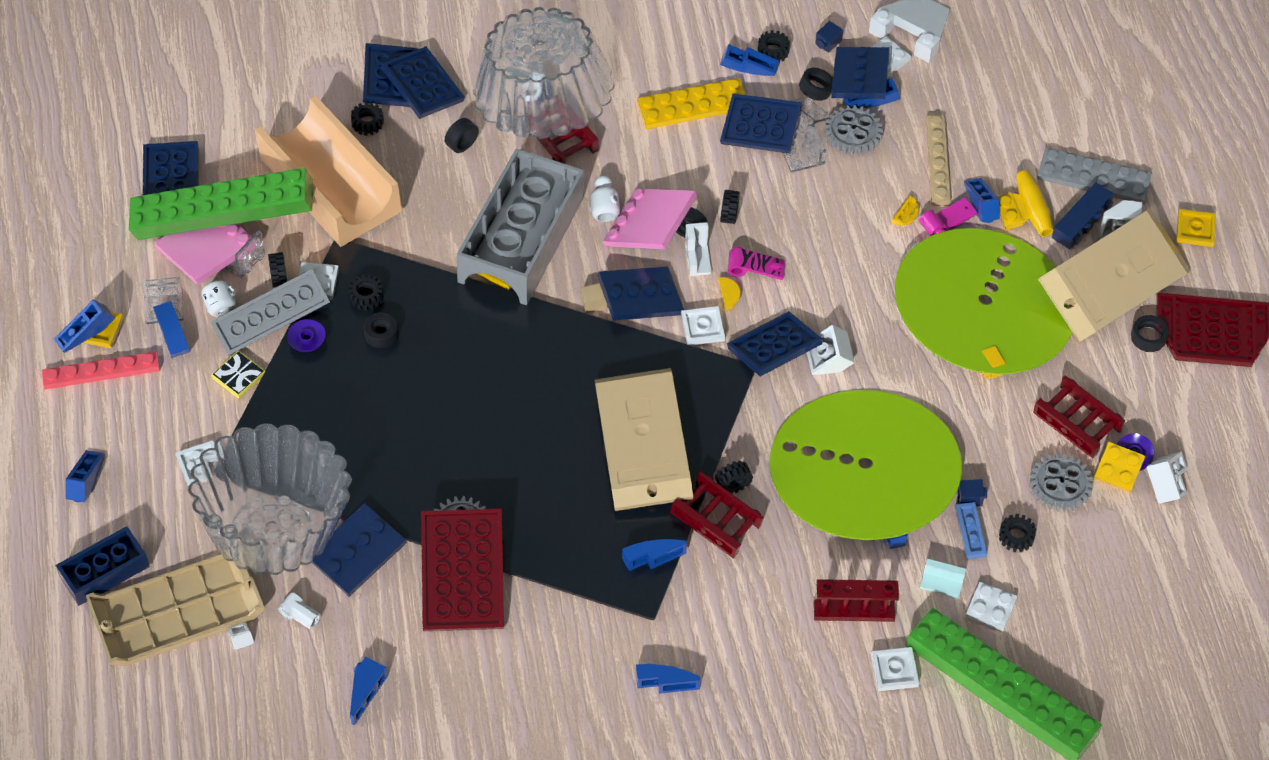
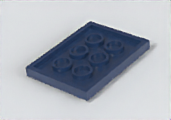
[363,43,418,107]
[381,46,465,119]
[831,47,890,99]
[720,93,803,154]
[142,141,199,196]
[597,266,684,321]
[727,311,823,377]
[307,503,407,597]

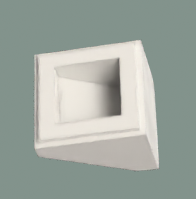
[227,622,254,650]

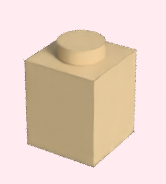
[580,283,607,313]

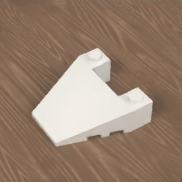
[869,0,950,63]

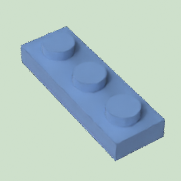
[955,502,987,559]

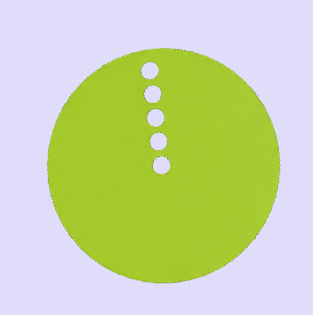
[895,228,1072,374]
[769,390,962,540]

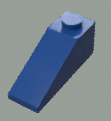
[964,178,1000,223]
[54,299,115,353]
[66,450,105,502]
[350,656,388,725]

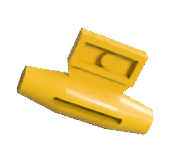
[998,170,1054,237]

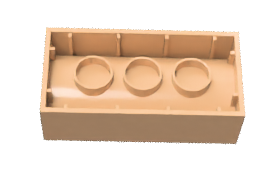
[255,96,402,247]

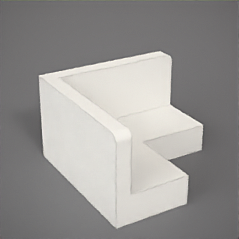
[685,222,712,276]
[1147,452,1187,503]

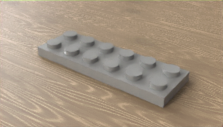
[1037,147,1152,205]
[211,269,330,356]

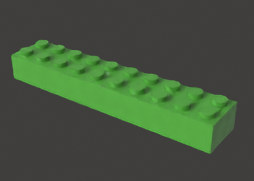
[129,168,313,240]
[906,607,1102,760]

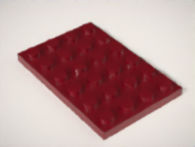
[421,509,504,631]

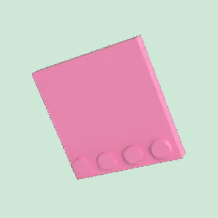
[603,189,697,250]
[154,224,258,285]

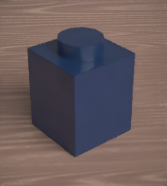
[815,21,843,53]
[957,479,987,507]

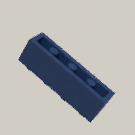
[1052,182,1114,250]

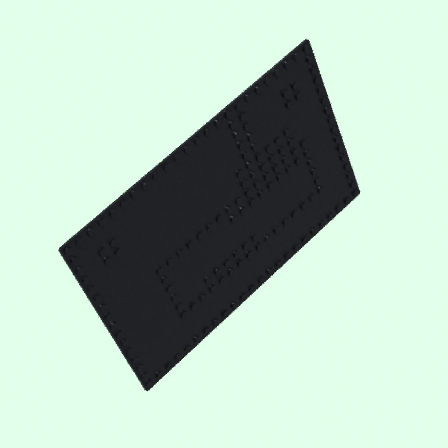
[212,240,755,620]

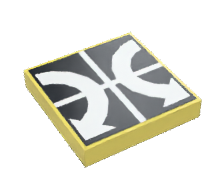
[211,351,265,399]

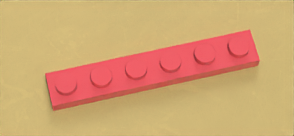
[42,351,160,389]

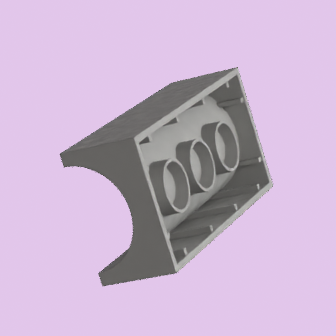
[457,149,584,305]

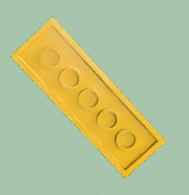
[637,78,746,130]

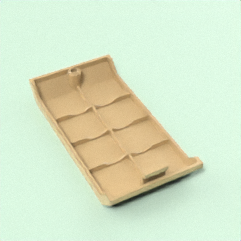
[1038,208,1191,342]
[595,368,693,511]
[86,542,265,666]

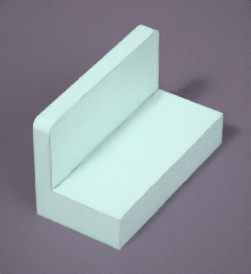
[920,559,966,598]

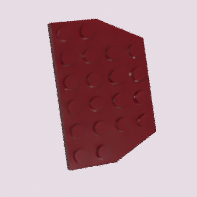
[1156,292,1269,367]

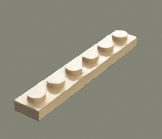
[926,115,950,206]

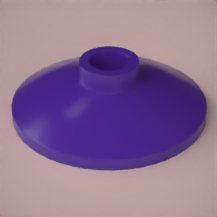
[287,319,326,352]
[1117,434,1154,471]

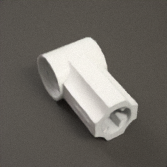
[278,593,321,629]

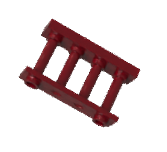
[522,93,599,164]
[1033,375,1125,459]
[670,472,764,559]
[813,579,899,622]

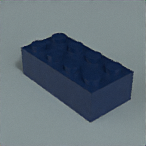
[55,526,150,606]

